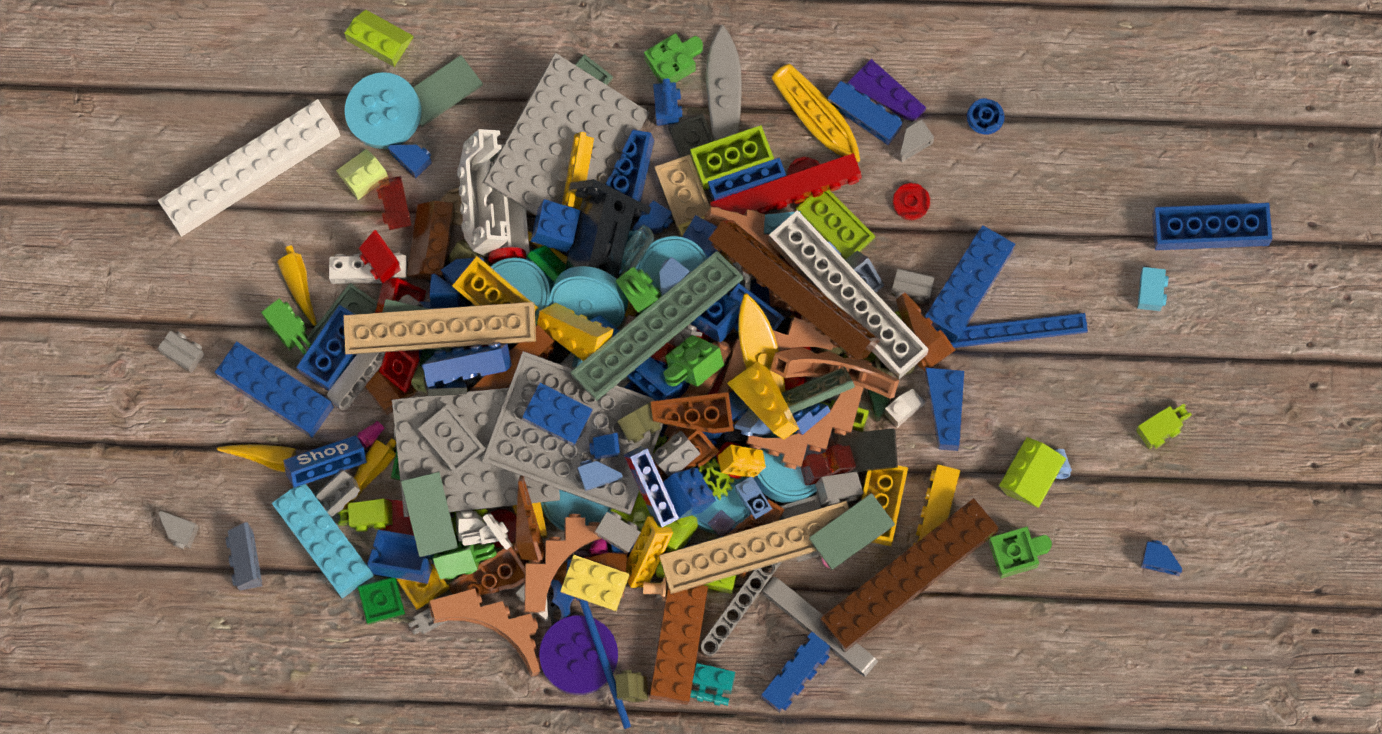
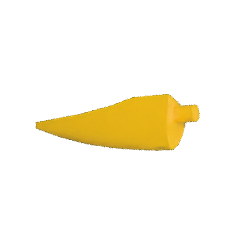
[277,245,317,326]
[342,438,396,510]
[217,444,296,472]

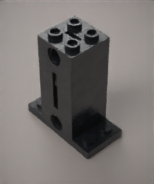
[564,179,651,279]

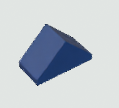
[430,273,461,308]

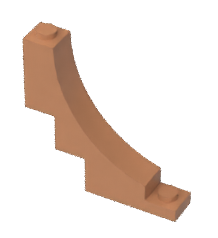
[718,317,836,393]

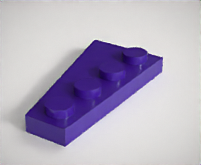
[848,59,926,122]

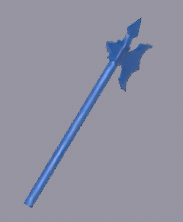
[550,558,631,729]

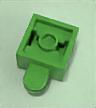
[644,33,703,84]
[615,267,662,313]
[261,298,311,356]
[663,335,724,387]
[988,527,1052,579]
[433,538,497,579]

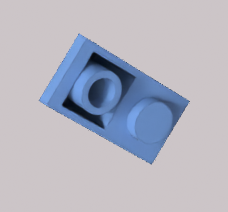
[734,408,772,438]
[735,477,772,519]

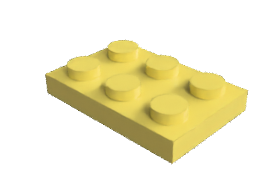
[560,555,630,612]

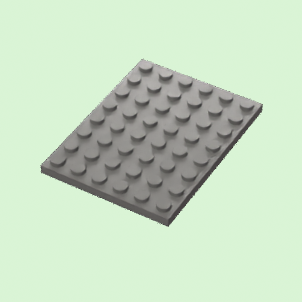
[482,53,650,215]
[482,351,663,515]
[392,388,560,517]

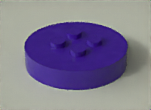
[539,615,618,696]

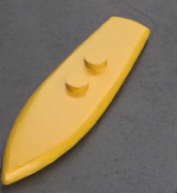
[771,64,860,162]
[738,293,785,393]

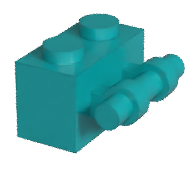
[690,663,735,706]

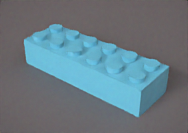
[272,484,374,599]

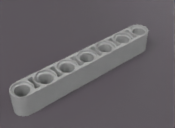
[327,295,424,410]
[700,562,782,657]
[761,576,878,677]

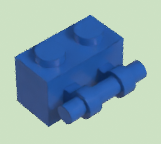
[653,78,682,126]

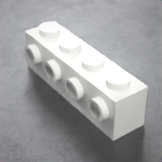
[329,253,407,284]

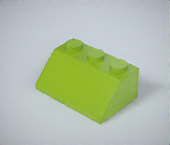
[344,10,414,67]
[999,437,1066,508]

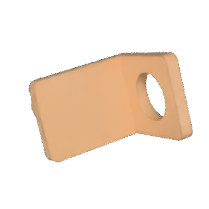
[643,577,668,601]

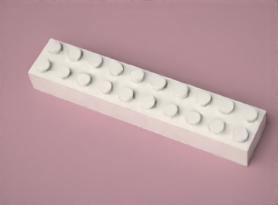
[158,99,340,237]
[768,210,928,380]

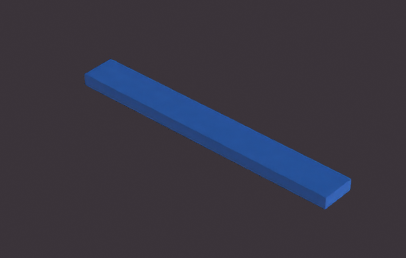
[948,313,1088,348]

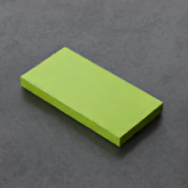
[796,190,875,260]

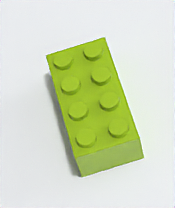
[690,125,774,190]
[610,490,698,553]

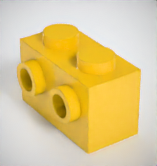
[718,445,766,478]

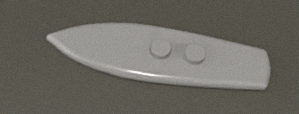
[706,25,742,141]

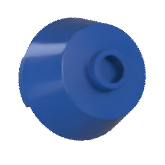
[967,98,1005,135]

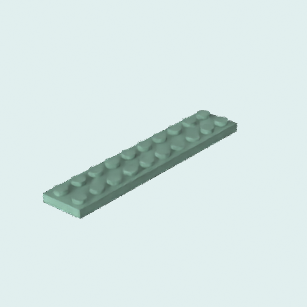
[570,251,743,401]

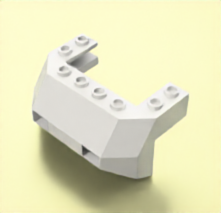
[457,129,530,257]

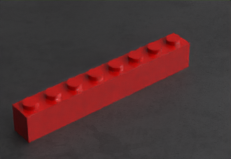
[710,153,862,215]

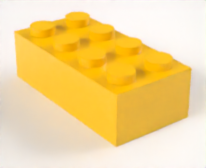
[452,256,539,312]
[862,465,908,547]

